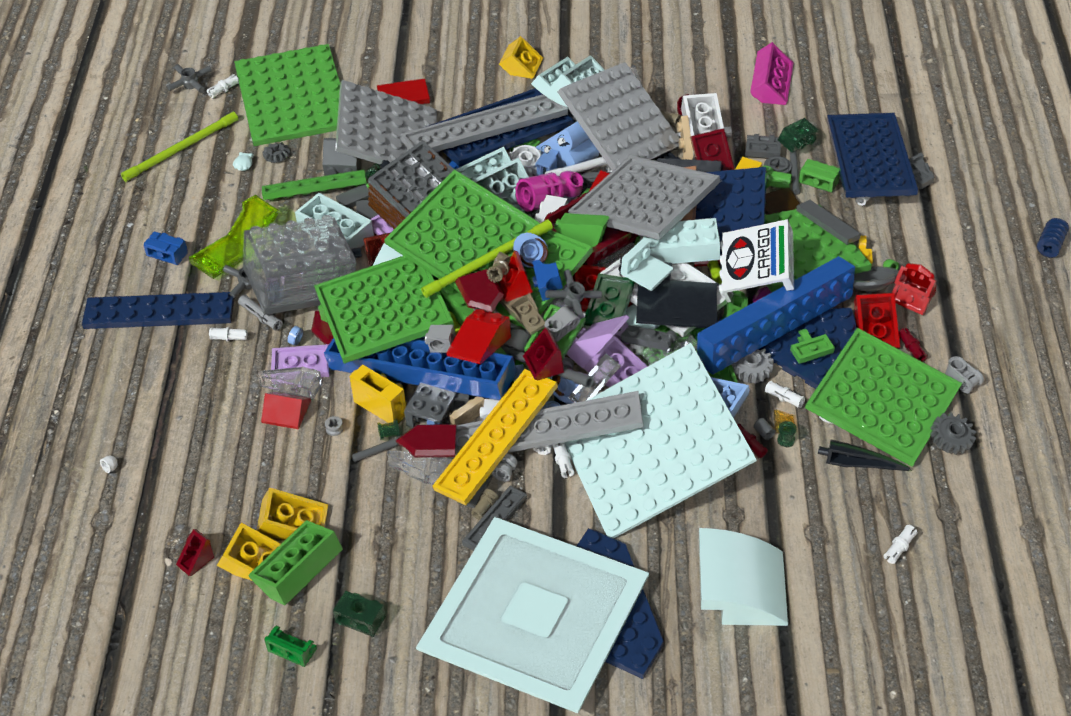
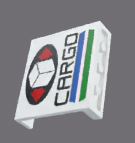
[719,219,794,302]

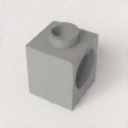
[425,325,456,353]

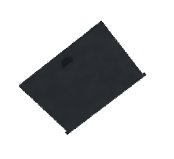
[636,280,719,328]

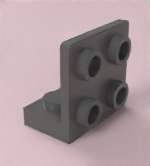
[404,383,456,428]

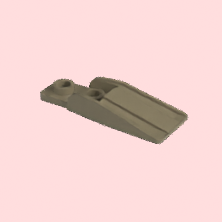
[499,285,545,335]

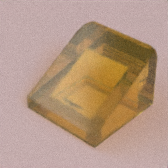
[773,410,796,433]

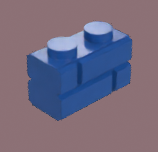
[143,231,188,265]

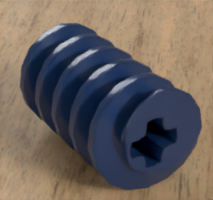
[1037,218,1069,258]

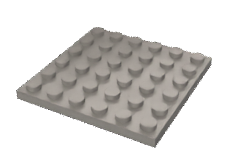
[557,62,679,171]
[335,80,437,164]
[568,155,721,240]

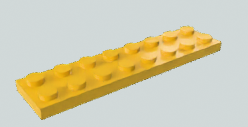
[432,369,558,505]

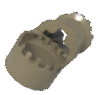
[486,252,510,283]

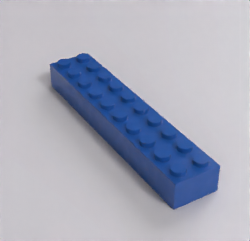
[697,256,855,375]
[324,338,517,400]

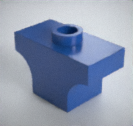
[532,259,563,301]

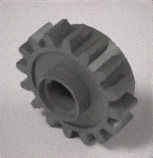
[930,412,976,455]

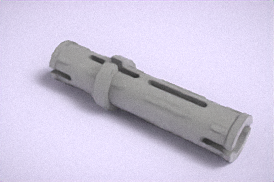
[238,295,283,331]

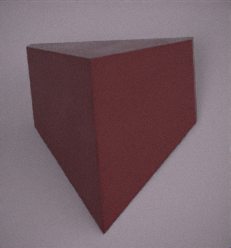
[176,529,215,576]

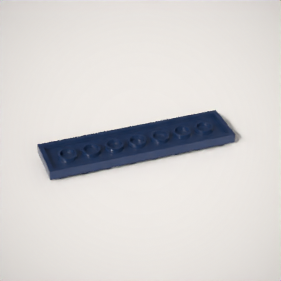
[82,292,234,329]

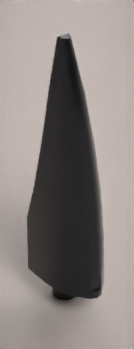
[818,439,910,471]

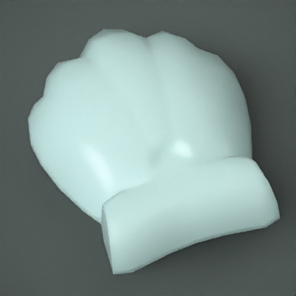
[233,152,254,171]

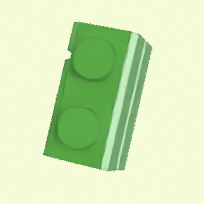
[799,159,840,193]

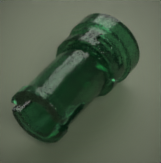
[365,163,381,180]

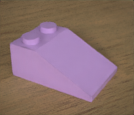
[567,315,629,369]
[584,336,648,388]

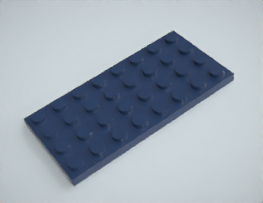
[426,88,573,167]
[827,112,918,198]

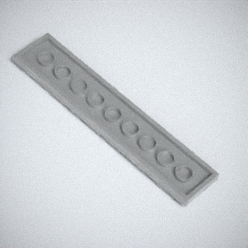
[400,94,568,152]
[444,391,644,464]

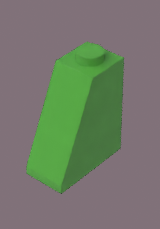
[554,213,609,247]

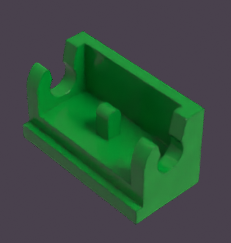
[264,625,317,667]

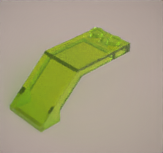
[189,195,279,279]

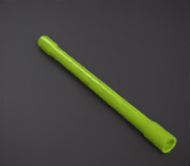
[121,111,238,182]
[421,219,553,298]

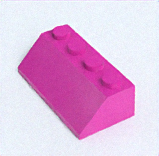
[750,42,793,105]

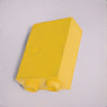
[349,364,406,427]

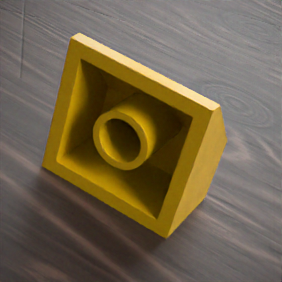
[499,36,543,79]

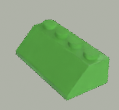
[248,520,343,605]

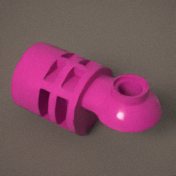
[516,171,583,212]

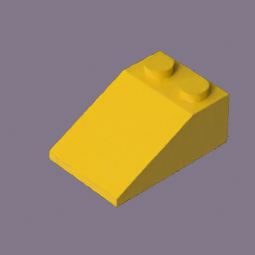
[256,488,328,540]
[216,523,281,581]

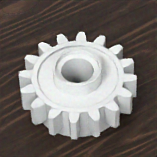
[509,145,542,177]

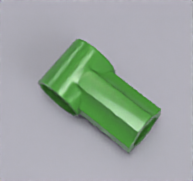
[762,165,792,188]

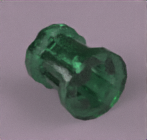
[377,419,400,440]
[777,421,797,448]

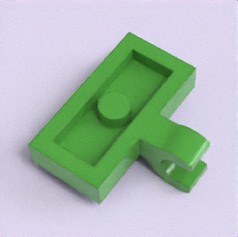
[790,329,835,364]

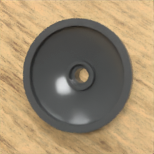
[853,266,899,294]

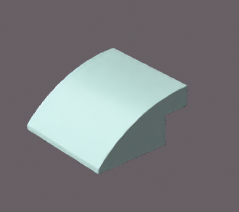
[531,55,605,107]
[456,147,528,212]
[699,528,788,626]

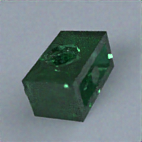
[777,118,819,153]
[333,591,386,637]

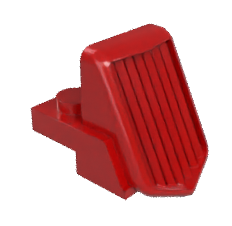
[892,263,936,315]

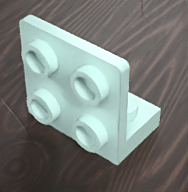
[621,238,673,291]

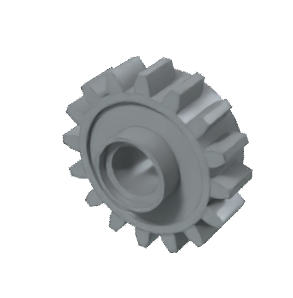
[731,349,774,383]

